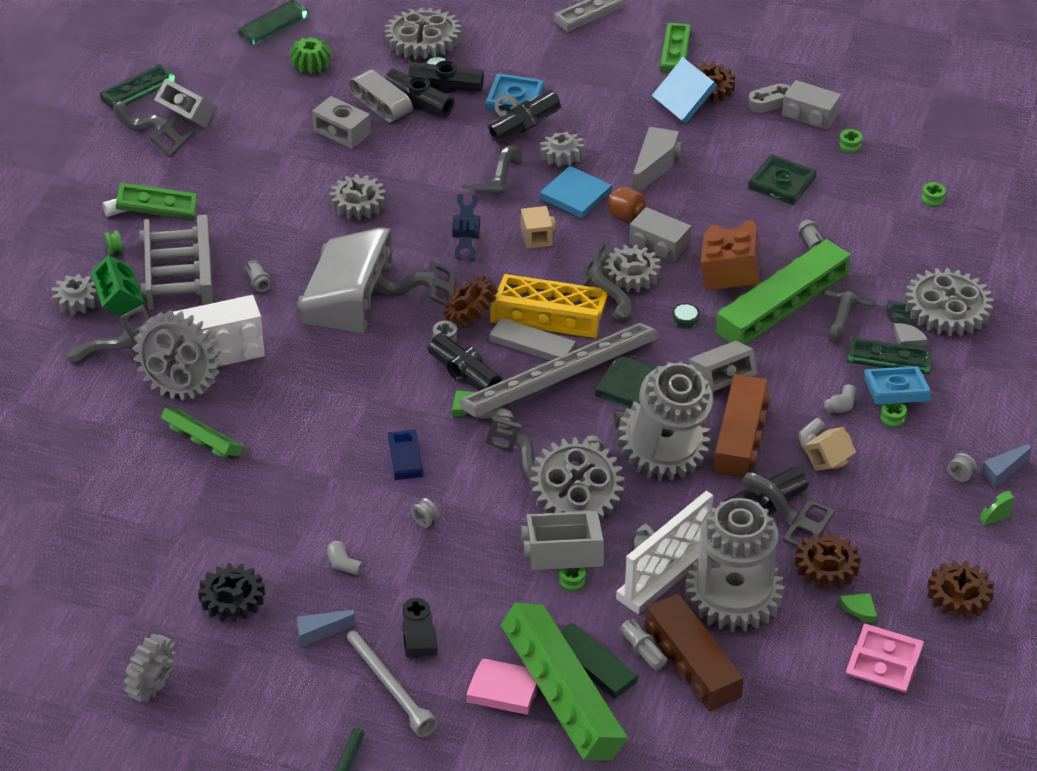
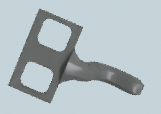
[113,101,195,157]
[462,146,522,194]
[583,237,633,322]
[373,261,454,307]
[825,289,877,344]
[67,305,149,363]
[485,416,562,484]
[742,473,835,547]

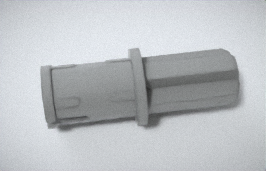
[620,619,667,670]

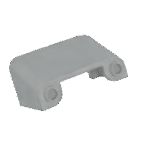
[297,227,394,334]

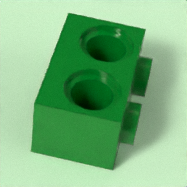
[91,255,144,319]

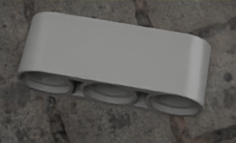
[349,69,413,123]

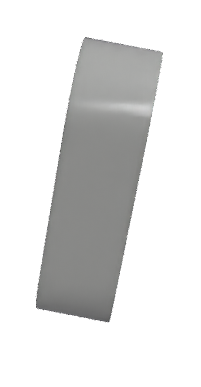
[748,84,790,113]

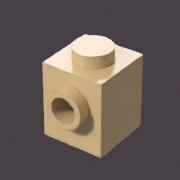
[521,206,556,249]
[803,427,856,471]

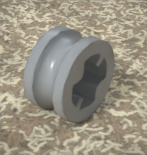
[495,95,519,116]
[433,321,457,342]
[947,453,977,482]
[411,498,440,528]

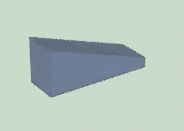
[981,444,1031,489]
[297,609,355,648]

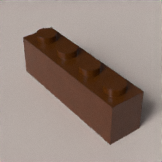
[644,593,744,712]

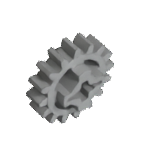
[330,174,386,220]
[603,245,661,292]
[123,634,176,702]

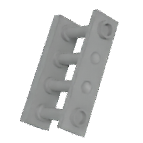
[139,215,213,310]

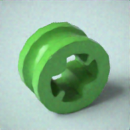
[839,129,862,153]
[921,182,946,207]
[104,230,123,256]
[880,403,907,428]
[559,567,586,591]

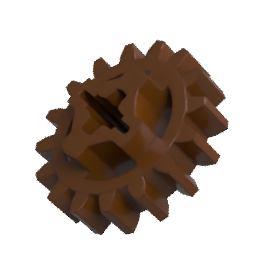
[693,62,736,103]
[443,275,498,328]
[795,532,861,590]
[927,560,994,619]

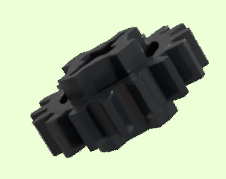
[198,563,265,622]

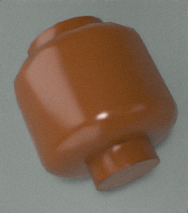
[608,186,647,223]

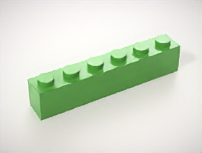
[716,239,851,345]
[501,603,628,761]

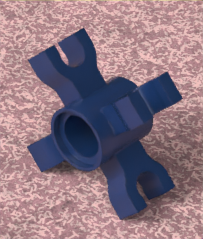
[452,194,480,259]

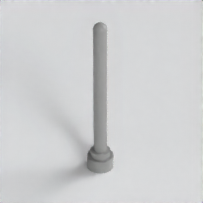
[347,630,438,737]

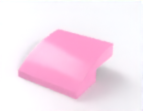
[846,623,924,693]
[466,658,539,715]

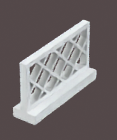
[616,491,713,615]

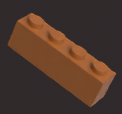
[714,374,771,478]

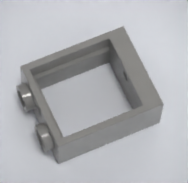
[521,511,604,570]

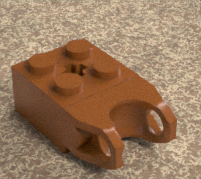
[700,220,761,291]

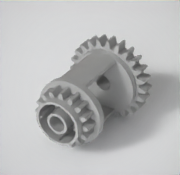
[616,361,713,481]
[685,498,784,632]

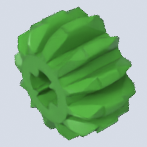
[290,36,331,75]

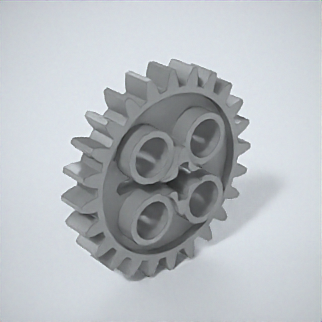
[384,8,462,59]
[904,268,994,336]
[132,310,222,400]
[529,437,624,522]

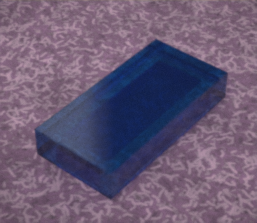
[387,429,423,480]

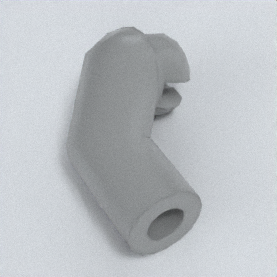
[824,384,856,414]
[476,407,514,429]
[798,418,825,452]
[327,541,363,576]

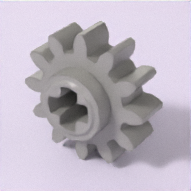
[540,132,585,167]
[51,274,100,315]

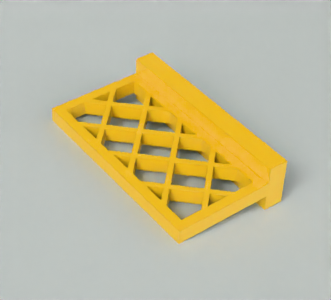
[490,274,609,338]

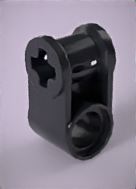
[402,598,438,658]

